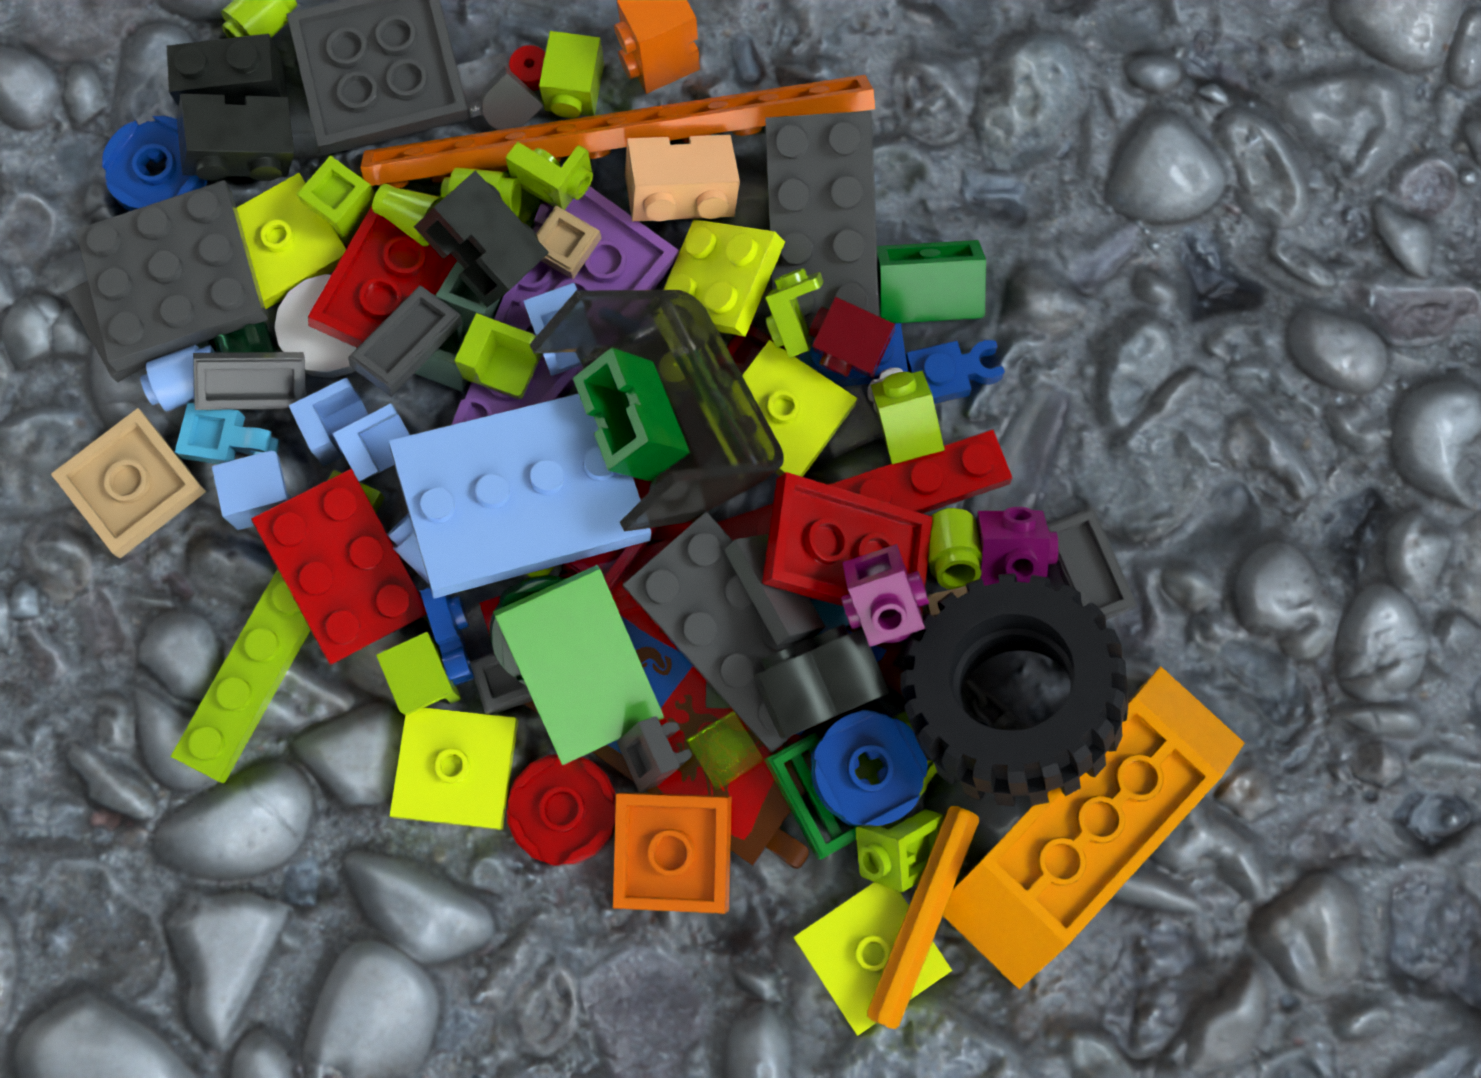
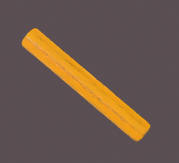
[867,806,979,1029]

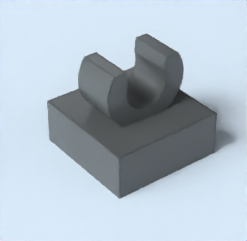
[617,716,692,792]

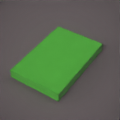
[493,565,664,765]

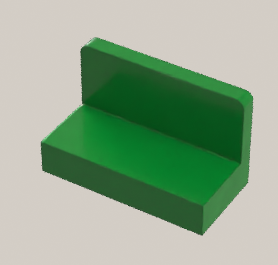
[877,240,986,323]

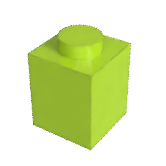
[539,31,605,118]
[870,371,945,464]

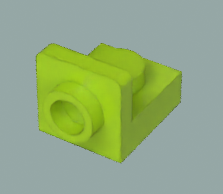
[505,141,593,210]
[856,809,943,892]

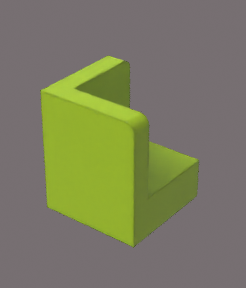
[297,155,375,245]
[454,313,542,399]
[376,632,462,715]

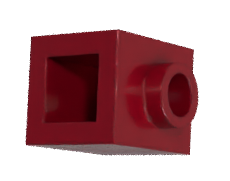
[808,297,895,379]

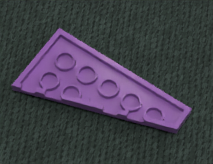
[451,166,679,425]

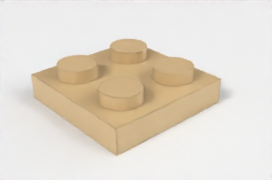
[51,408,207,558]

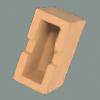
[625,135,740,222]

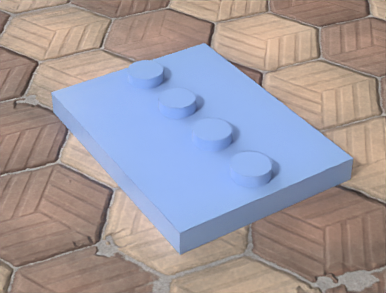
[389,394,651,599]

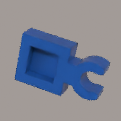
[906,340,1005,404]
[420,587,475,686]

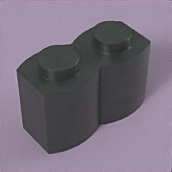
[753,624,890,739]

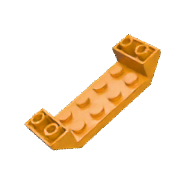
[943,666,1245,990]

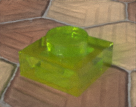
[686,711,764,791]

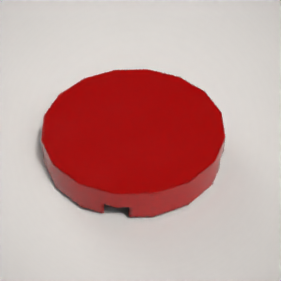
[507,754,616,866]

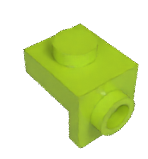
[765,268,824,358]

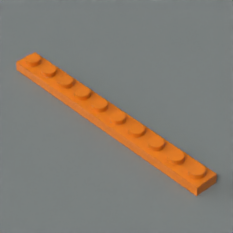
[360,75,875,188]

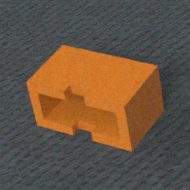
[614,0,700,94]

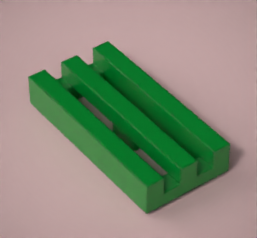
[764,732,860,860]

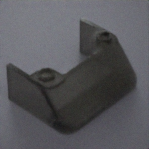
[529,290,784,532]

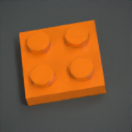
[613,792,732,914]

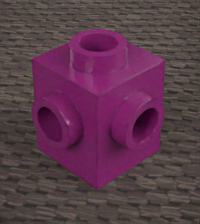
[977,507,1058,586]
[841,544,929,647]

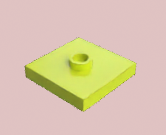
[237,173,346,309]
[707,340,858,477]
[390,708,519,830]
[793,882,953,1036]

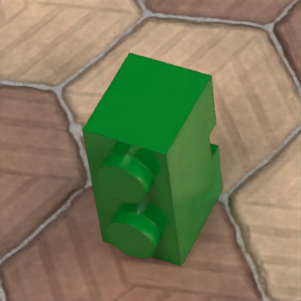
[573,347,690,481]

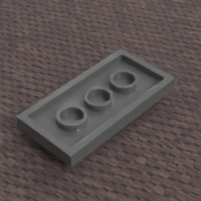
[765,111,880,329]
[623,511,817,753]

